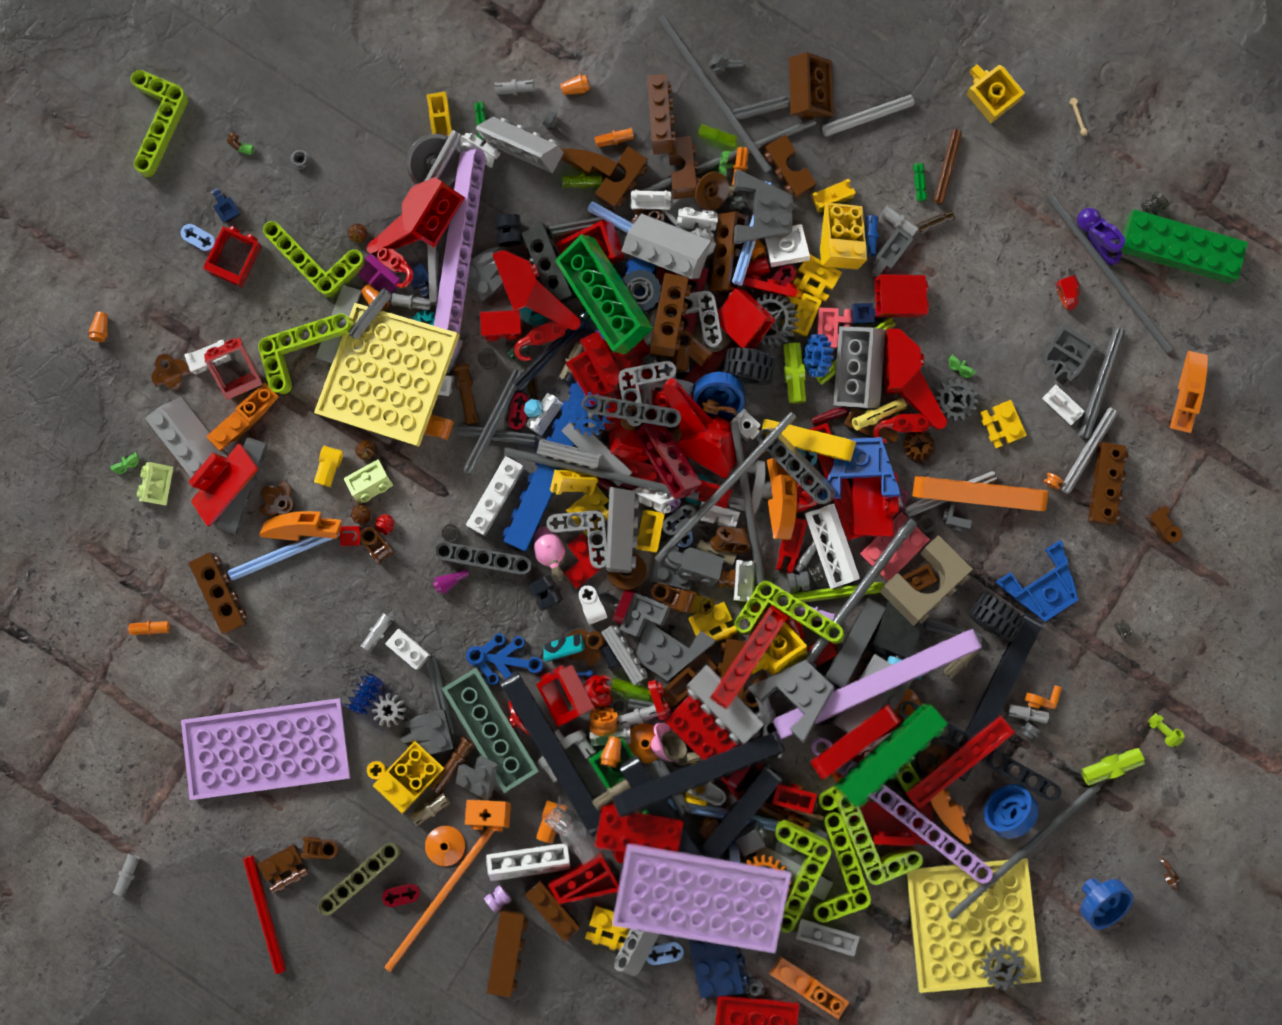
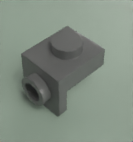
[942,504,972,532]

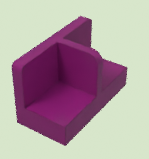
[358,253,402,294]

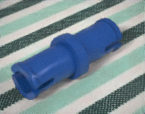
[865,215,879,257]

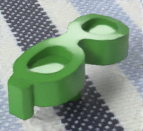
[719,151,733,180]
[948,354,976,378]
[110,452,139,474]

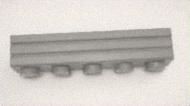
[537,439,602,469]
[601,625,648,685]

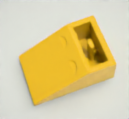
[820,203,867,270]
[373,741,444,815]

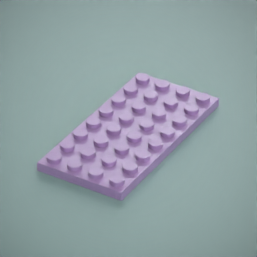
[181,698,351,800]
[612,844,791,953]

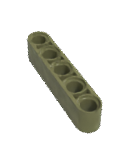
[318,842,401,915]

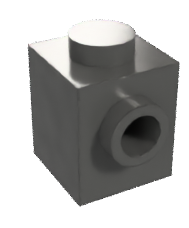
[734,821,767,856]

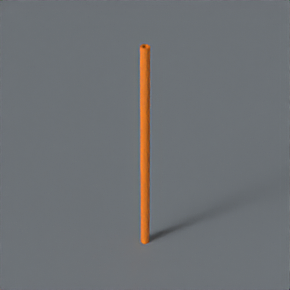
[384,807,512,972]

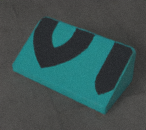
[544,633,585,662]

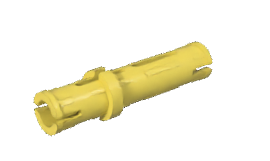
[852,398,907,430]

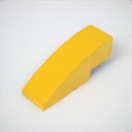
[426,91,452,137]

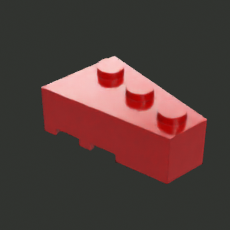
[549,852,620,904]

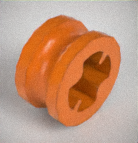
[1043,473,1064,490]

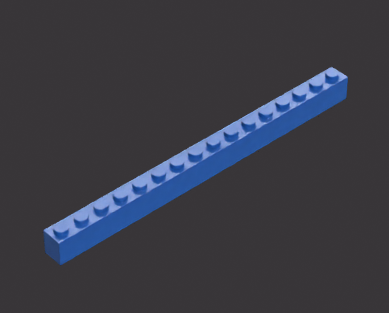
[502,256,656,552]

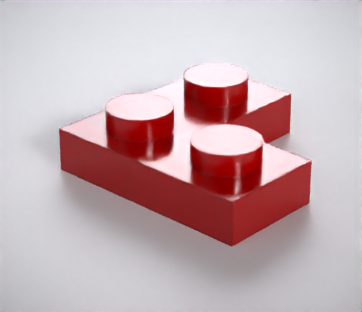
[564,533,605,589]

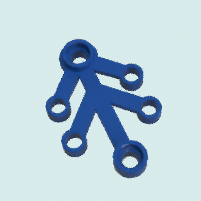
[466,633,543,685]

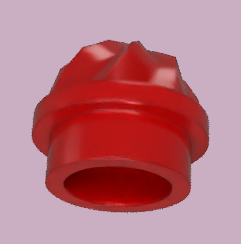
[374,514,395,535]

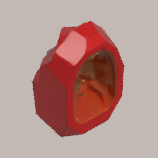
[1055,275,1080,311]

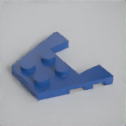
[822,437,901,499]
[995,540,1078,622]

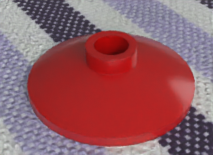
[508,700,530,735]

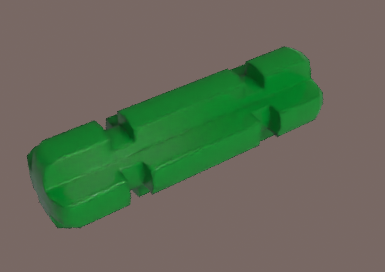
[474,102,487,140]
[913,163,927,202]

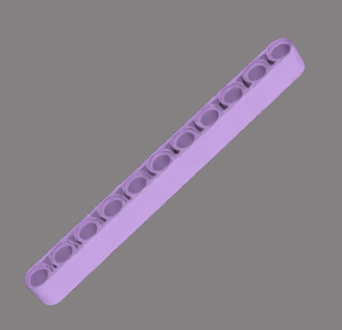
[434,149,486,359]
[773,629,982,739]
[811,737,992,883]

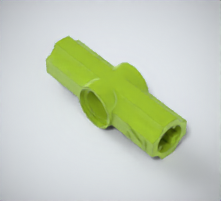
[783,342,806,404]
[1081,748,1145,785]

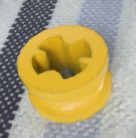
[367,761,386,779]

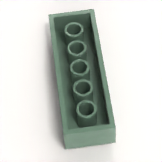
[442,668,540,793]

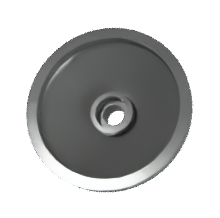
[406,134,462,188]

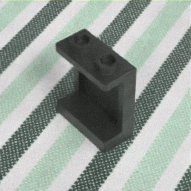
[871,600,925,660]

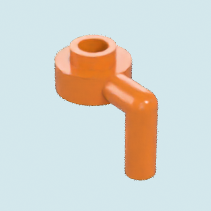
[1025,685,1062,710]

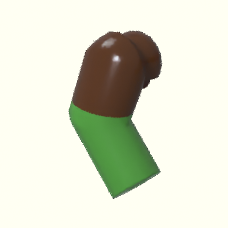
[227,133,254,155]

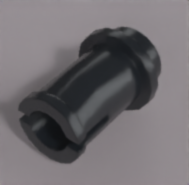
[600,646,622,672]

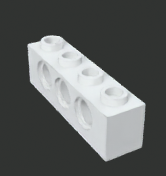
[466,456,524,536]
[486,843,571,881]

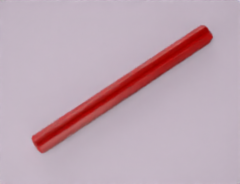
[243,855,286,974]

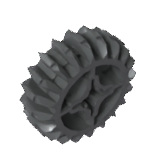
[757,293,800,347]

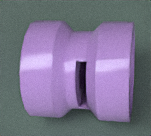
[484,885,512,914]

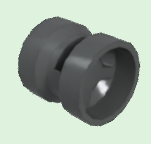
[787,571,810,593]

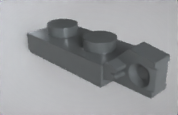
[870,227,914,278]

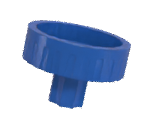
[693,372,745,420]
[984,784,1039,839]
[1080,878,1134,930]

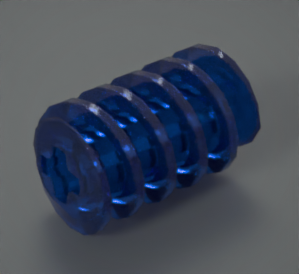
[343,670,385,715]

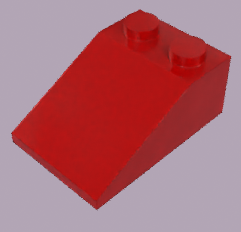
[556,220,625,265]

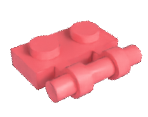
[817,308,853,349]

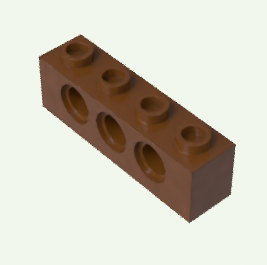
[710,212,748,295]
[650,273,691,357]
[188,552,248,635]

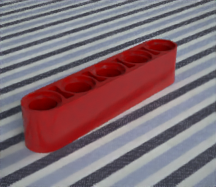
[810,704,900,779]

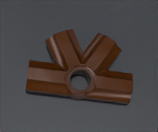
[657,329,712,372]

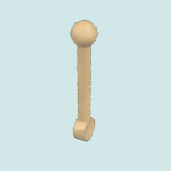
[1069,98,1088,136]
[783,807,824,821]

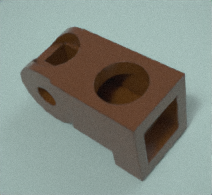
[1145,505,1182,544]

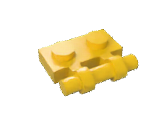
[793,254,842,302]
[782,293,822,337]
[980,400,1027,448]
[566,485,609,536]
[688,602,738,646]
[585,905,630,951]

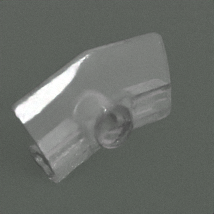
[545,796,604,865]

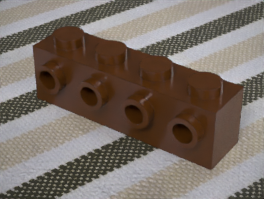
[647,74,676,155]
[1087,442,1128,526]
[486,909,528,998]

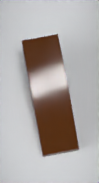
[560,148,618,180]
[662,651,718,708]

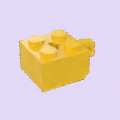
[966,64,1025,124]
[751,622,807,676]

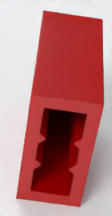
[874,274,929,318]
[713,288,776,349]

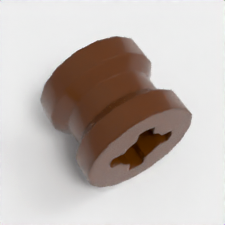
[718,569,736,589]

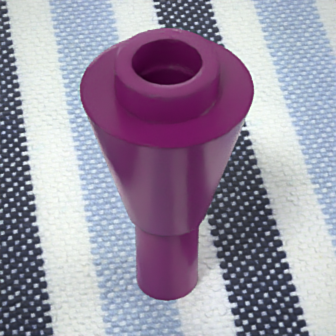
[432,568,469,595]

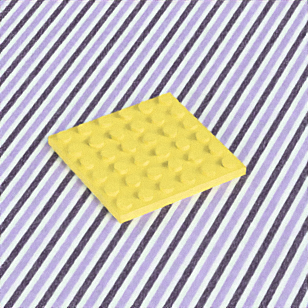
[314,303,460,447]
[906,858,1041,993]

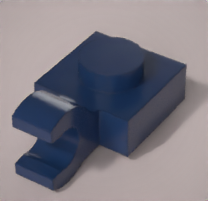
[211,188,241,224]
[406,263,429,299]

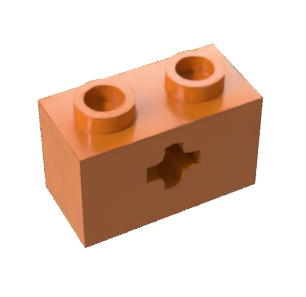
[465,800,511,831]

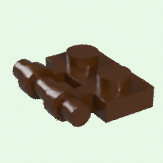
[258,844,309,894]

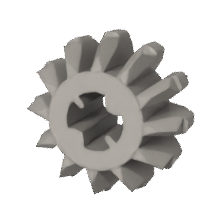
[371,693,406,728]

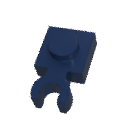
[852,303,887,324]

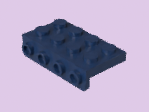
[688,938,749,998]

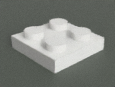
[764,224,810,267]

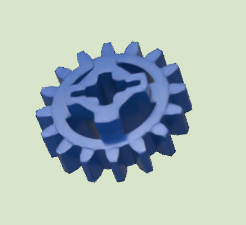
[803,334,834,377]
[568,392,610,436]

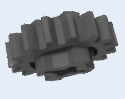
[935,378,978,422]
[980,944,1026,990]

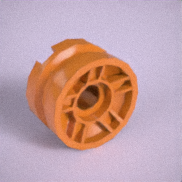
[589,707,618,736]

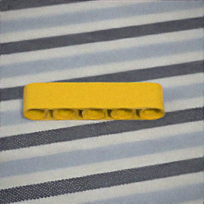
[761,419,856,462]

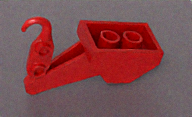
[367,177,465,288]
[492,250,581,362]
[873,329,947,444]
[641,378,744,479]

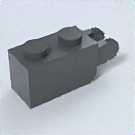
[663,548,724,586]

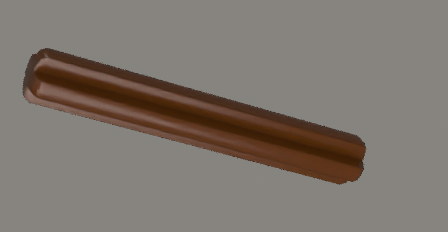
[934,129,962,204]

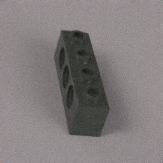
[522,223,578,304]

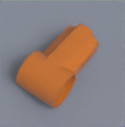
[536,800,566,844]

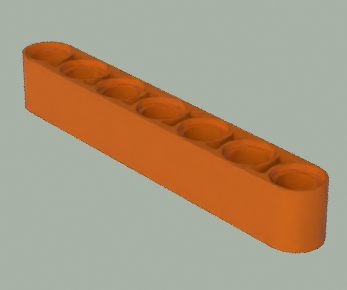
[912,476,1049,511]

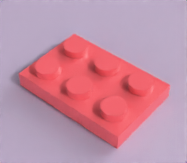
[859,512,930,582]

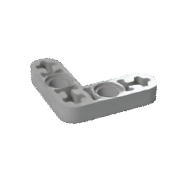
[658,291,722,349]
[618,361,676,426]
[547,511,607,569]

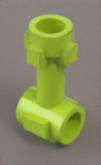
[1147,713,1185,748]

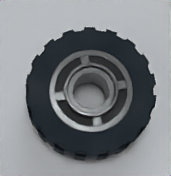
[622,269,662,315]

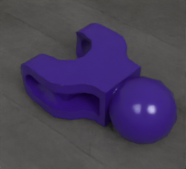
[1077,208,1125,265]

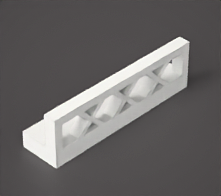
[805,504,860,589]

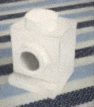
[731,409,761,441]

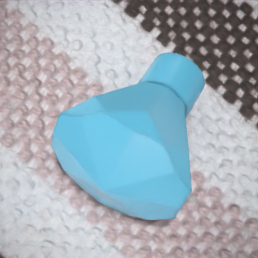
[524,399,543,418]

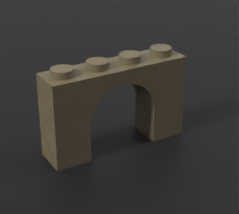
[880,535,972,626]

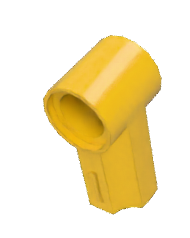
[314,445,344,487]

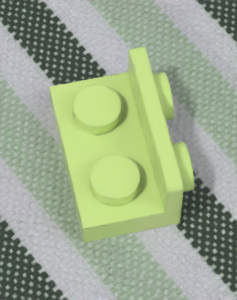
[344,459,393,505]
[137,462,173,506]

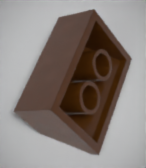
[789,52,834,118]

